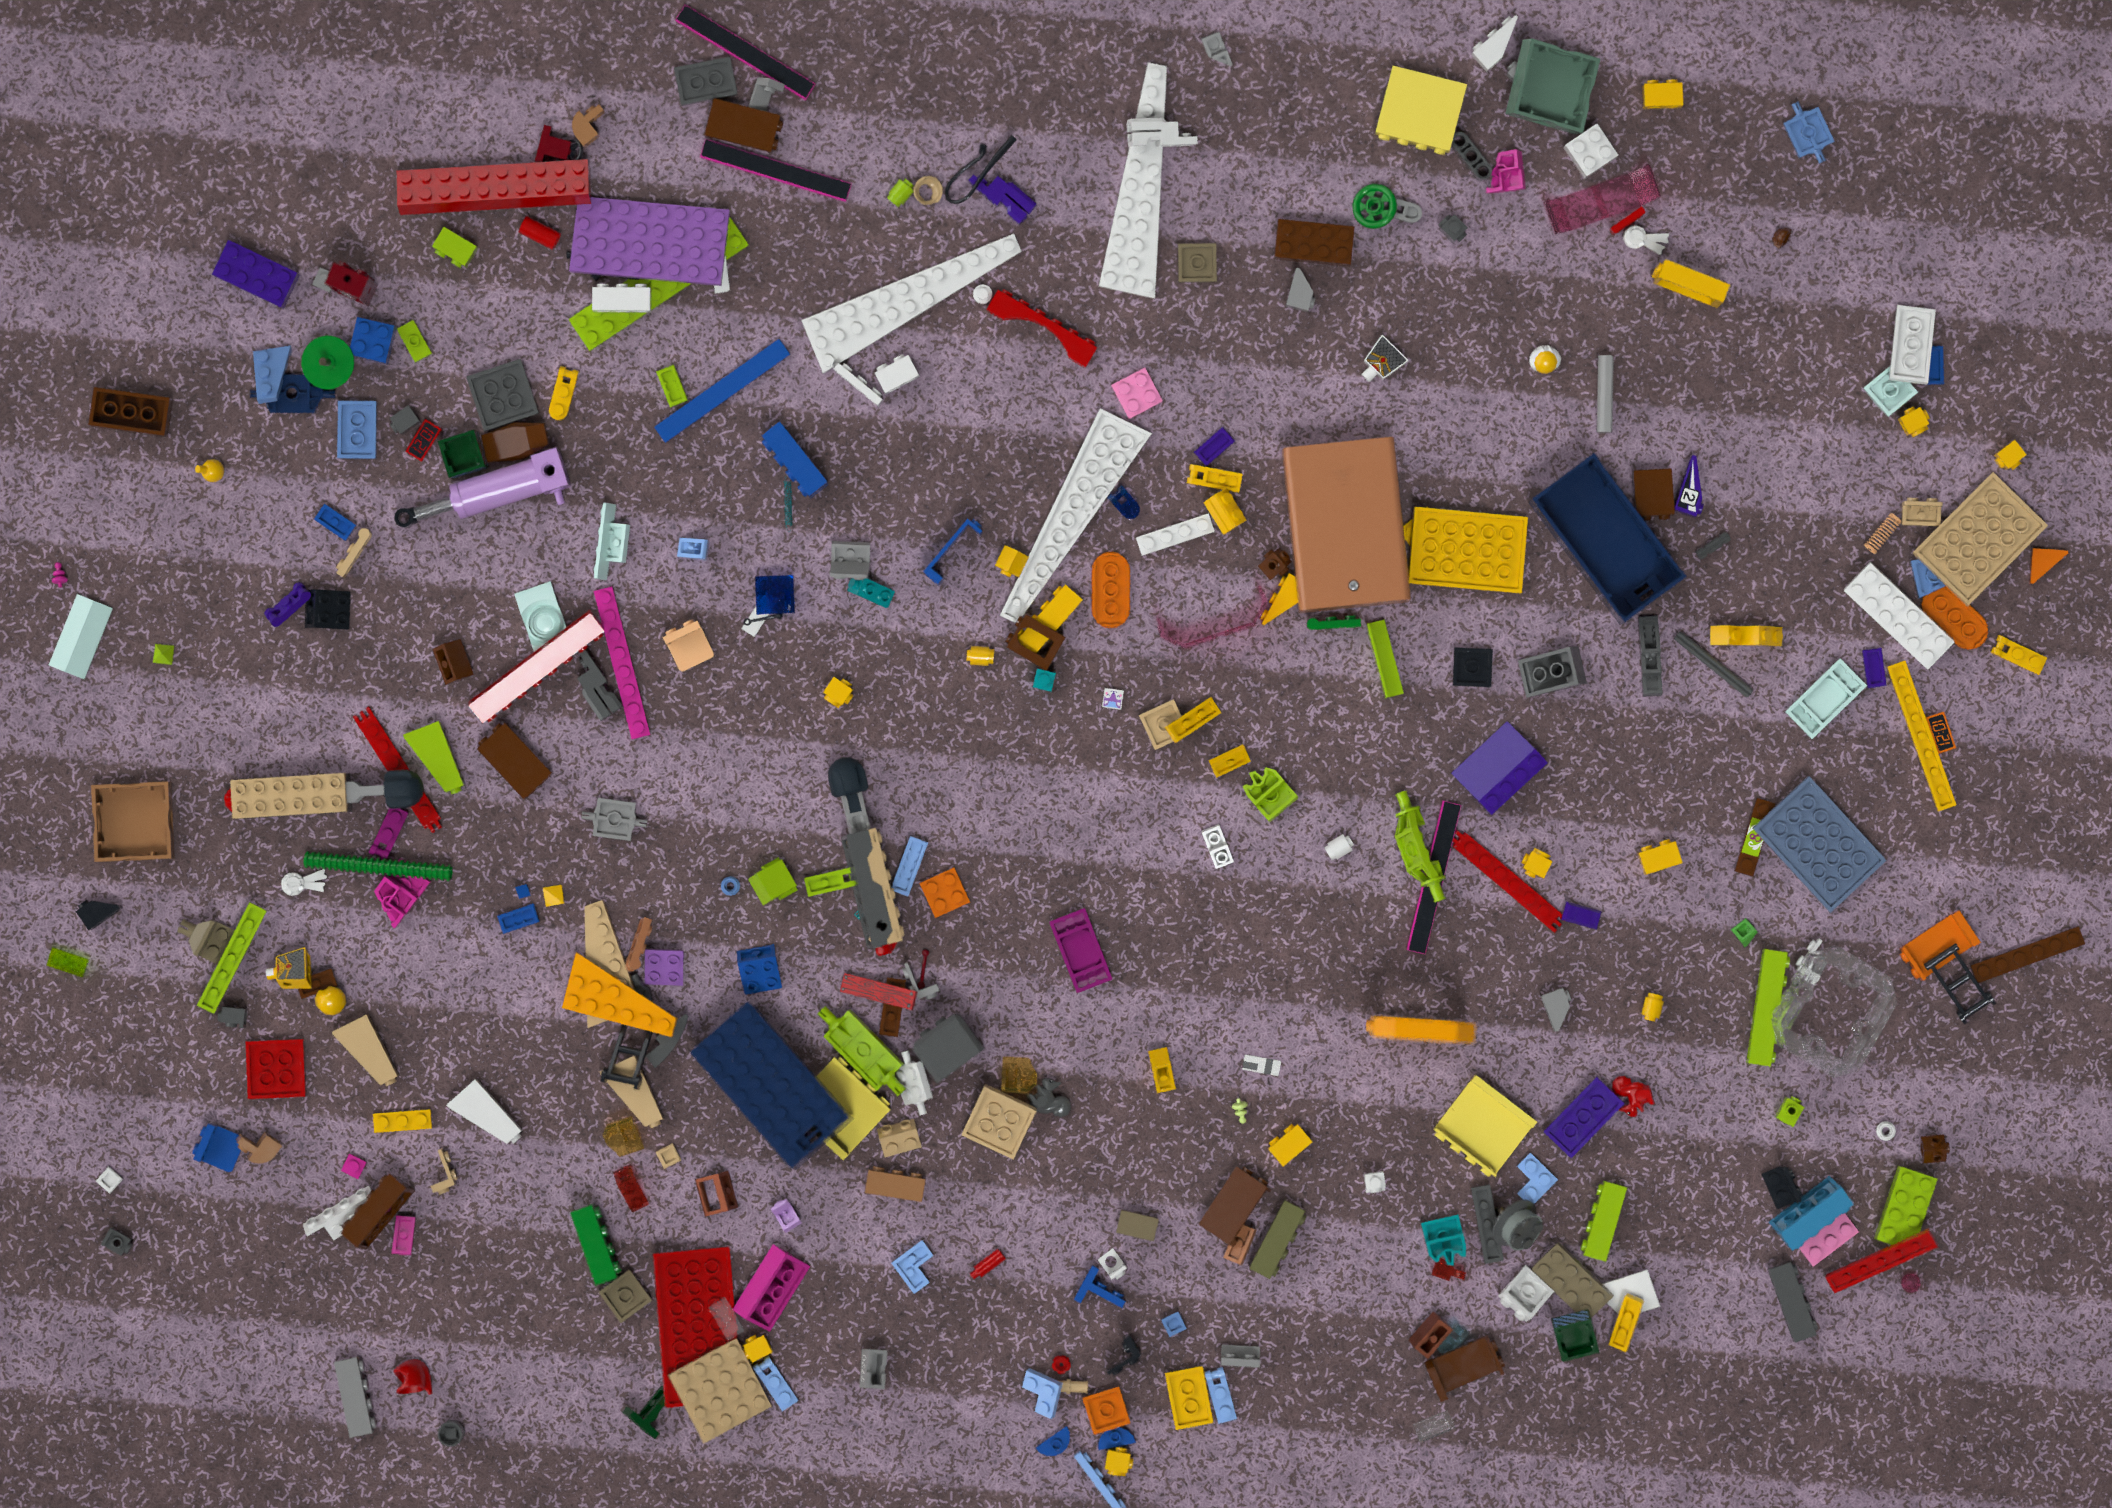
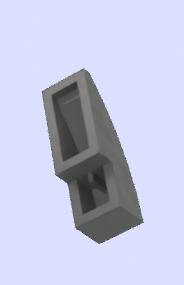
[646,1014,689,1068]

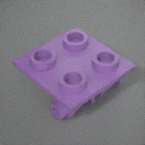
[645,949,684,986]

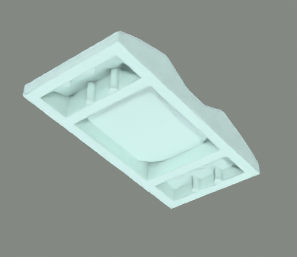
[514,581,576,654]
[1785,658,1867,739]

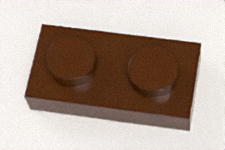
[298,968,338,999]

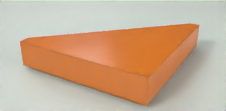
[2030,548,2068,584]

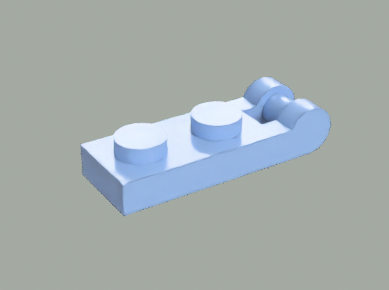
[753,1356,798,1411]
[1204,1367,1237,1424]

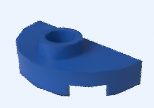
[1035,1426,1070,1456]
[1098,1427,1136,1450]

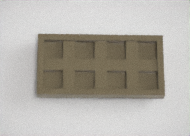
[1531,1242,1614,1318]

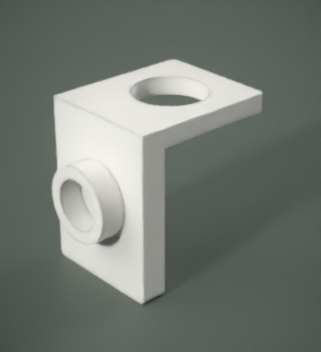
[1098,1249,1127,1280]

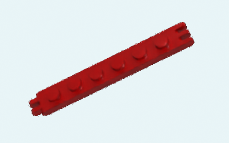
[353,707,442,834]
[1452,830,1563,933]

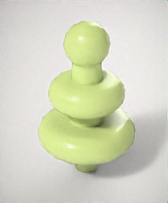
[1232,1098,1248,1124]

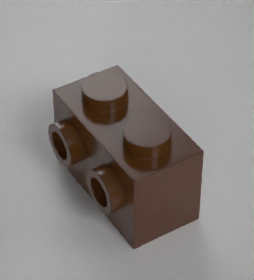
[432,639,474,685]

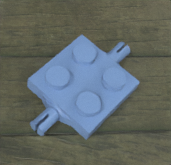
[1783,101,1835,164]

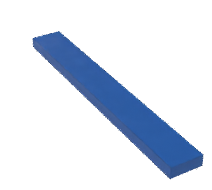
[654,339,790,443]

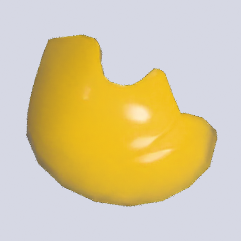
[315,986,346,1015]

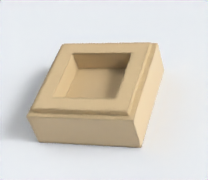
[656,1143,681,1169]

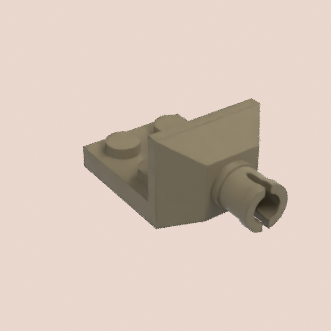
[177,919,253,974]

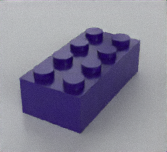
[212,240,300,309]

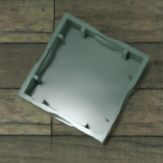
[1505,38,1600,134]

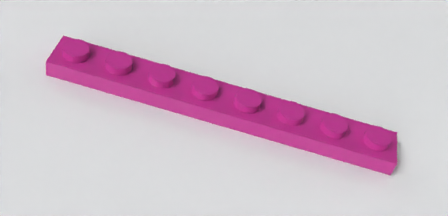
[594,587,651,740]

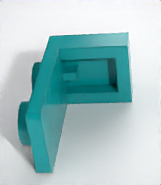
[847,578,895,608]

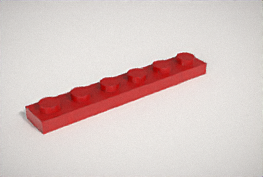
[1825,1228,1938,1294]

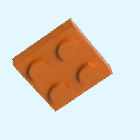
[919,868,970,918]
[1082,1386,1131,1435]

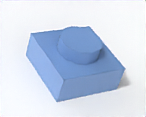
[1161,1311,1187,1337]

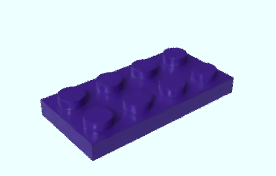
[1543,1076,1625,1158]

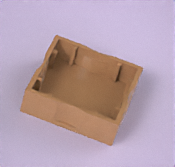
[91,781,175,862]

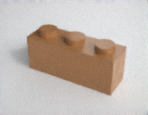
[865,1166,926,1202]

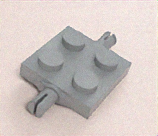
[581,798,647,841]

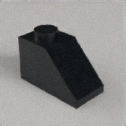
[75,900,123,930]

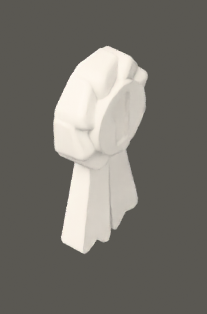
[1623,225,1669,255]
[281,869,327,896]

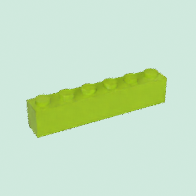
[1746,949,1790,1067]

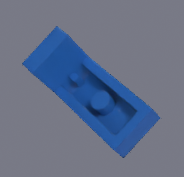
[1074,1265,1126,1308]

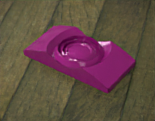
[1049,908,1113,993]

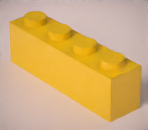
[1018,585,1083,653]

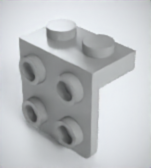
[830,541,870,580]

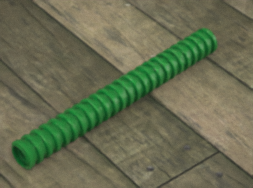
[304,851,453,882]

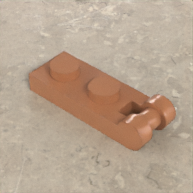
[625,917,652,972]

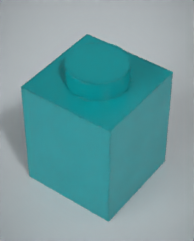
[1033,669,1056,692]

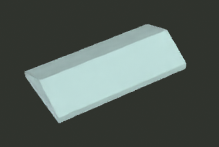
[49,594,113,679]

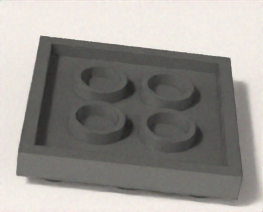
[466,359,539,432]

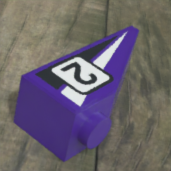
[1674,455,1704,518]

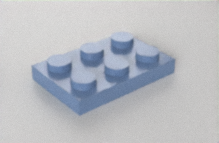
[337,401,377,459]

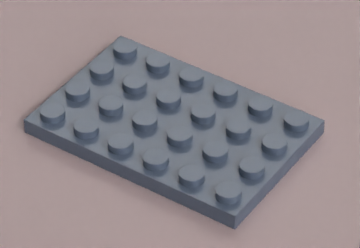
[1752,776,1887,913]

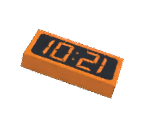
[1926,712,1956,754]

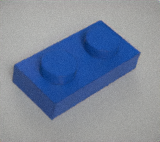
[314,504,357,541]

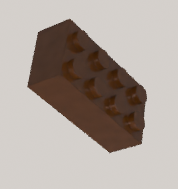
[1274,219,1355,267]
[88,387,173,438]

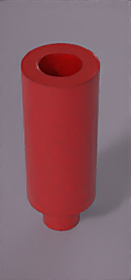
[969,1248,1006,1279]

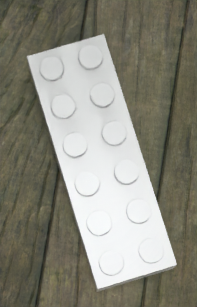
[1844,561,1955,669]

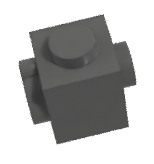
[1438,213,1468,243]

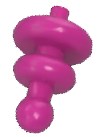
[52,562,68,588]

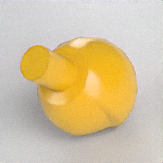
[195,459,224,482]

